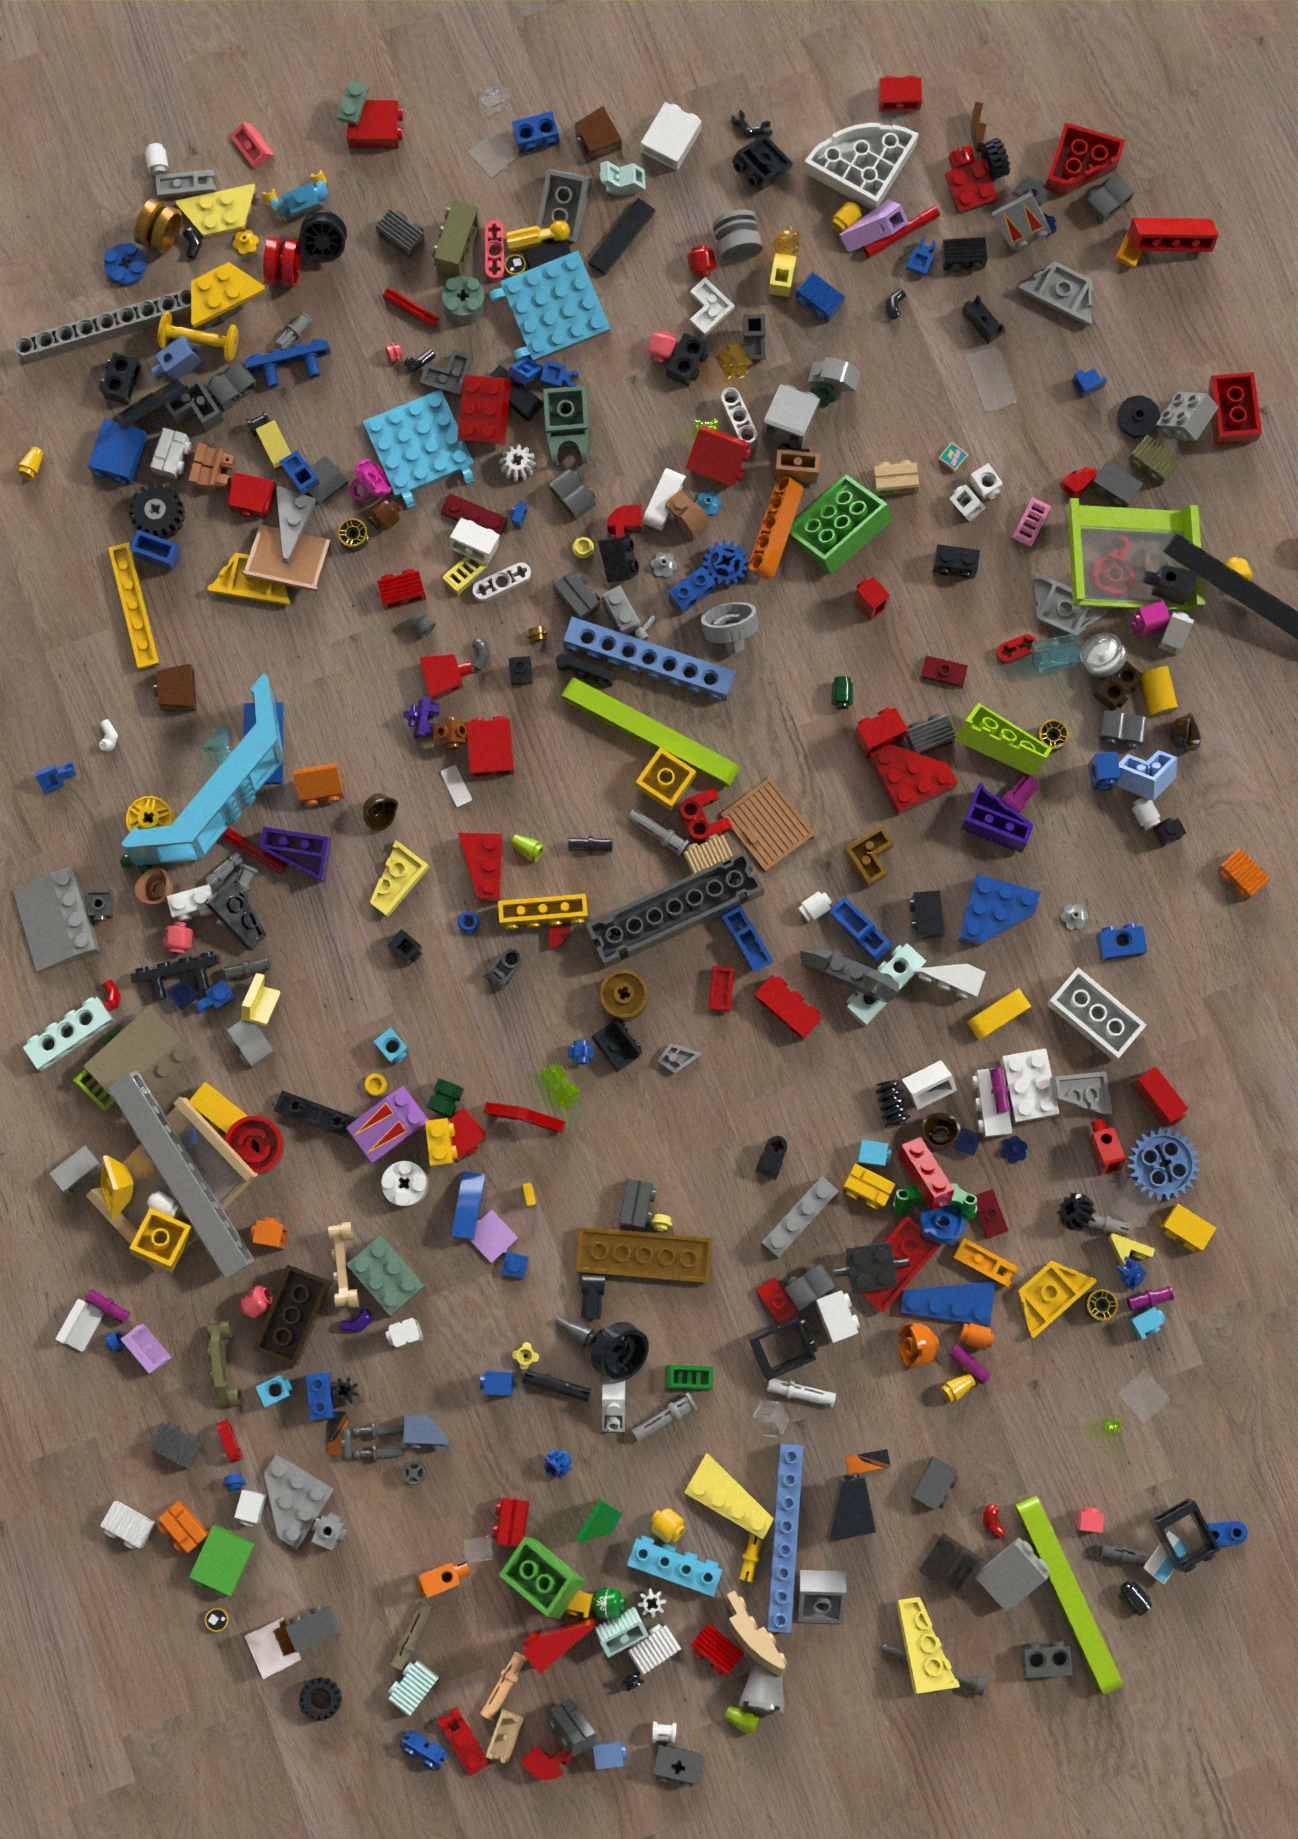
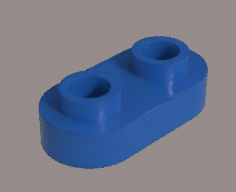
[1201,1521,1248,1546]

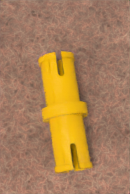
[739,1533,763,1582]

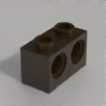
[1092,661,1143,711]

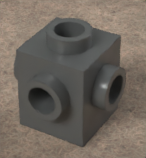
[1012,175,1047,207]

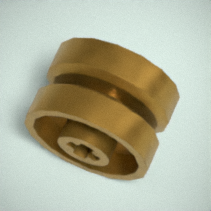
[134,199,182,254]
[599,970,648,1022]

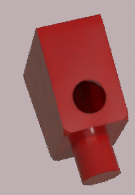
[420,654,473,701]
[1089,1119,1126,1175]

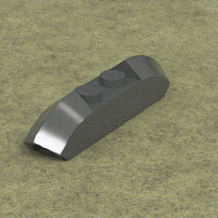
[800,947,899,1003]

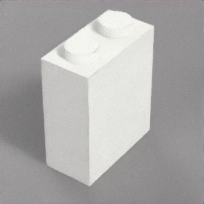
[641,102,702,171]

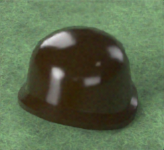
[1170,713,1201,751]
[362,793,398,831]
[921,1113,961,1149]

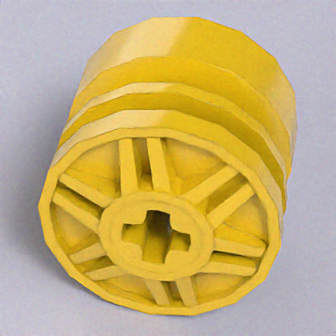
[126,796,177,847]

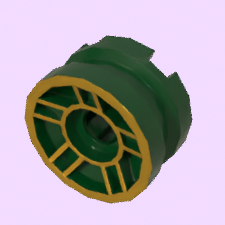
[337,518,369,552]
[1036,719,1069,753]
[1084,1289,1118,1321]

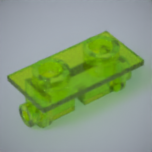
[540,1062,582,1108]

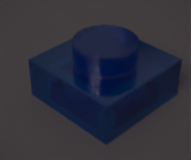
[168,979,199,1010]
[952,1127,982,1156]

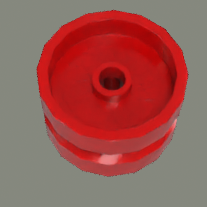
[263,237,301,287]

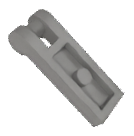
[155,170,216,199]

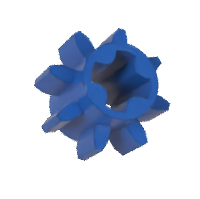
[568,1040,594,1064]
[544,1449,572,1479]

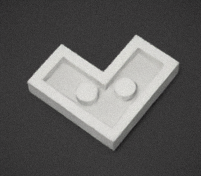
[690,277,735,337]

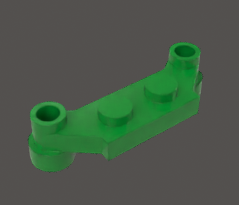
[892,1183,977,1220]

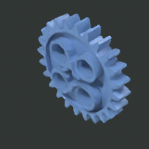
[1127,1128,1200,1201]

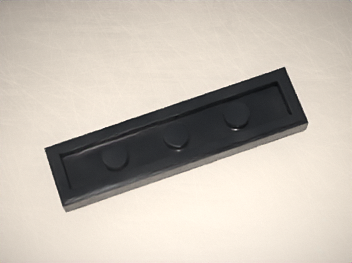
[588,198,655,275]

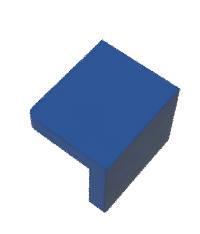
[1072,369,1107,398]

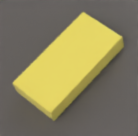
[255,420,291,468]

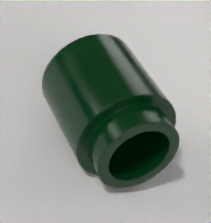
[831,676,853,710]

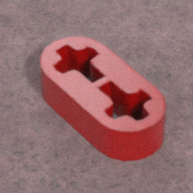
[996,634,1037,664]
[216,1419,243,1464]

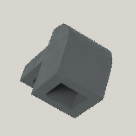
[743,314,766,361]

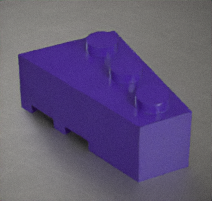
[961,782,1034,853]
[260,827,332,881]

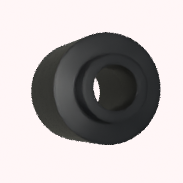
[1118,1581,1152,1616]

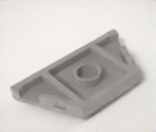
[1017,261,1092,327]
[1034,572,1112,638]

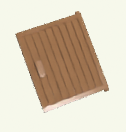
[241,525,331,591]
[720,775,816,872]

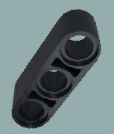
[488,365,544,421]

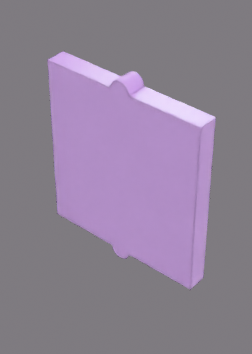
[470,1209,518,1263]

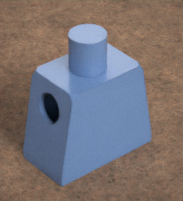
[151,336,205,380]

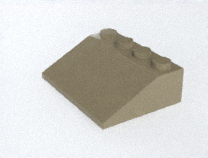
[84,1005,196,1104]

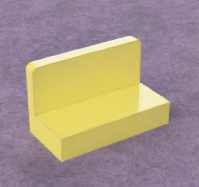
[241,973,280,1026]

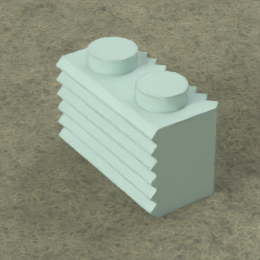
[594,1607,649,1658]
[388,1660,439,1717]

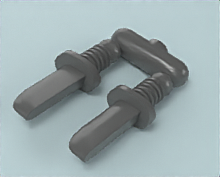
[341,1422,405,1463]

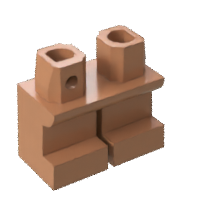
[188,443,236,492]

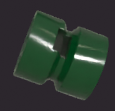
[426,1078,464,1118]

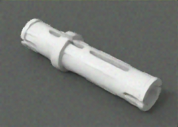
[767,1378,836,1407]

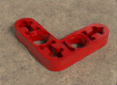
[483,1102,566,1133]

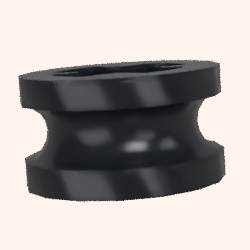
[621,1671,645,1692]

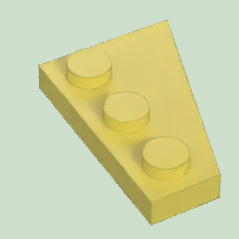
[370,840,430,917]

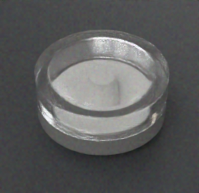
[1080,632,1127,677]

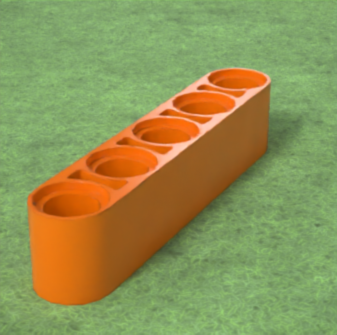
[749,475,803,580]

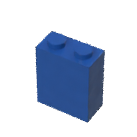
[88,419,148,485]

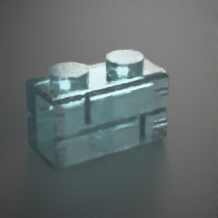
[1031,634,1080,674]

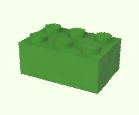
[499,1537,585,1619]

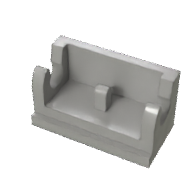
[49,1146,102,1197]

